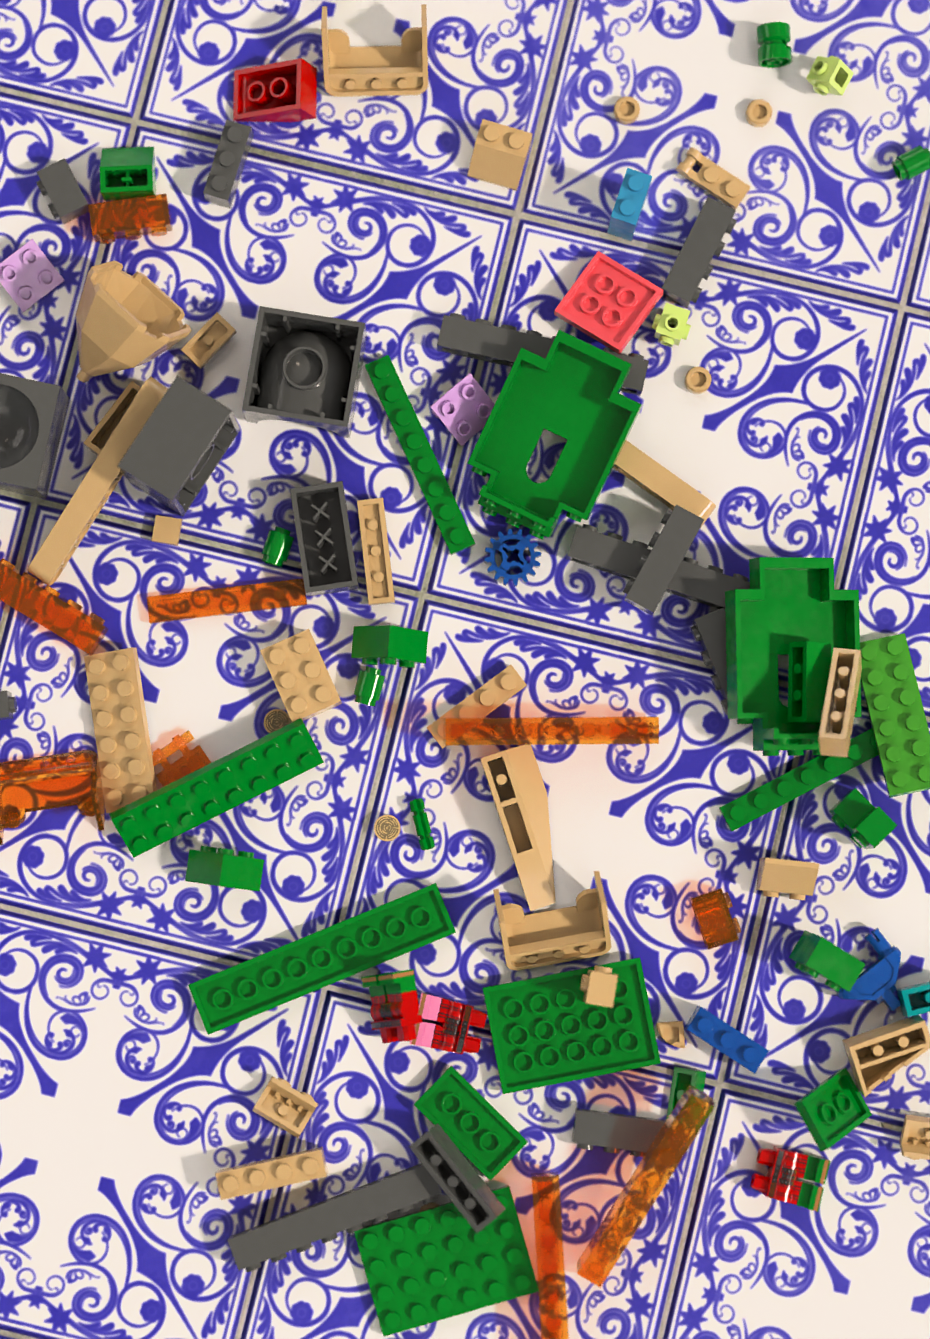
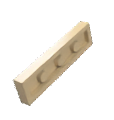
[357,498,395,606]
[427,665,527,749]

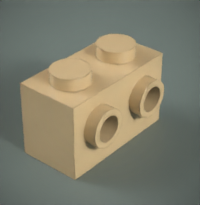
[580,965,618,1008]

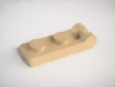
[676,147,751,210]

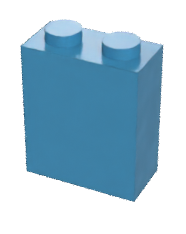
[607,168,652,241]

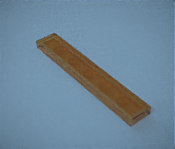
[147,578,307,624]

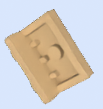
[252,1077,318,1138]
[900,1114,930,1160]

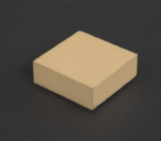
[151,515,183,546]

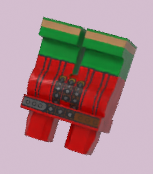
[361,969,423,1044]
[750,1146,830,1212]

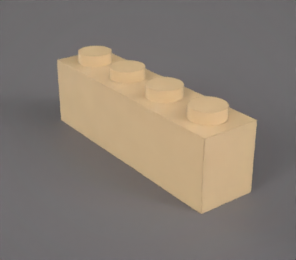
[819,648,862,757]
[215,1147,328,1200]

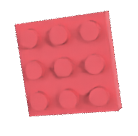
[554,251,664,354]

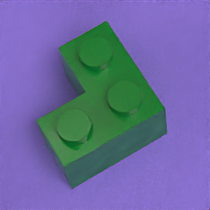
[351,625,428,668]
[829,788,897,849]
[185,846,264,892]
[789,930,866,992]

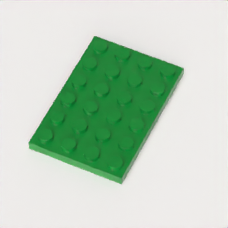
[483,957,661,1094]
[354,1185,539,1337]

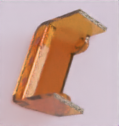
[0,750,105,845]

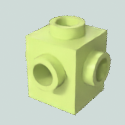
[806,56,854,96]
[652,303,691,347]

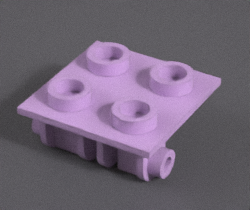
[0,239,65,312]
[430,373,495,446]

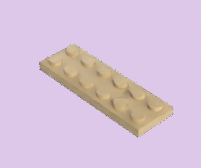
[84,647,157,813]

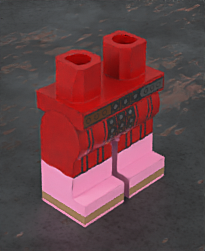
[410,993,487,1054]

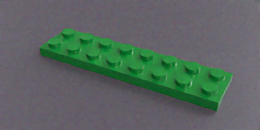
[109,718,324,858]

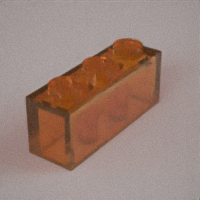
[88,194,173,244]

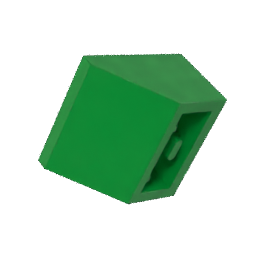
[100,146,157,201]

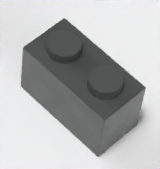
[36,158,92,224]

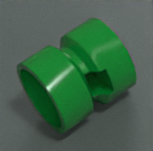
[756,22,792,68]

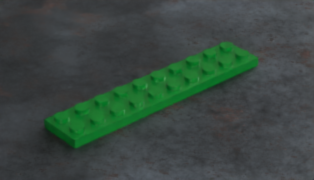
[188,883,456,1035]

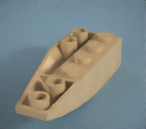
[480,743,556,911]

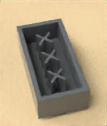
[290,481,359,597]

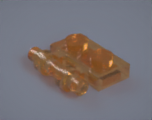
[152,730,212,787]

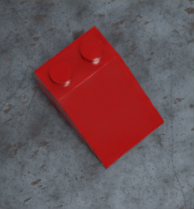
[233,58,317,122]

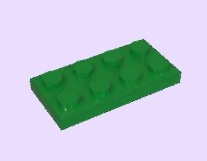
[414,1065,528,1181]

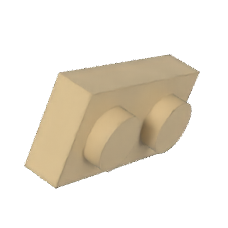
[181,313,236,370]

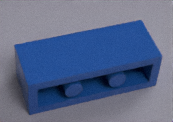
[684,1006,769,1074]

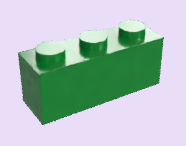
[788,641,831,724]

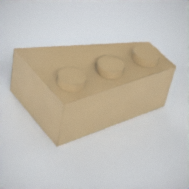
[842,1015,930,1097]

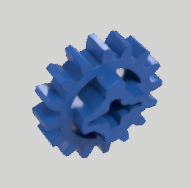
[484,528,541,587]

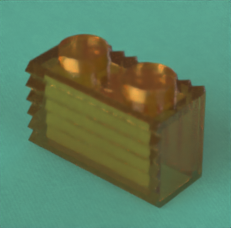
[689,888,741,950]

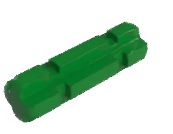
[409,798,435,851]

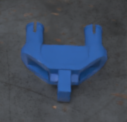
[836,928,901,1011]

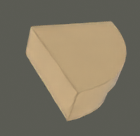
[656,1021,685,1048]

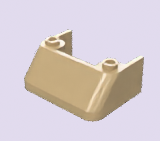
[321,4,428,97]
[493,870,611,971]

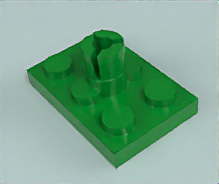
[794,1068,872,1152]

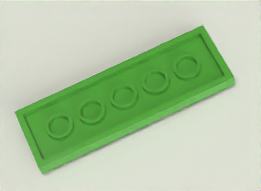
[860,633,930,798]

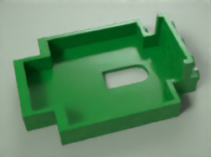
[467,330,643,540]
[725,557,862,756]

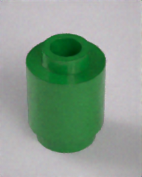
[892,145,930,181]
[261,527,294,567]
[354,666,385,707]

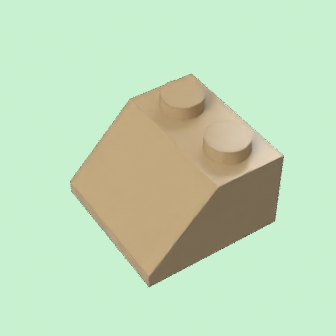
[467,119,533,191]
[756,858,819,901]

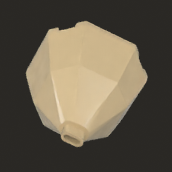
[76,260,192,382]

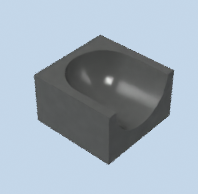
[242,306,367,438]
[0,373,70,499]
[118,376,240,517]

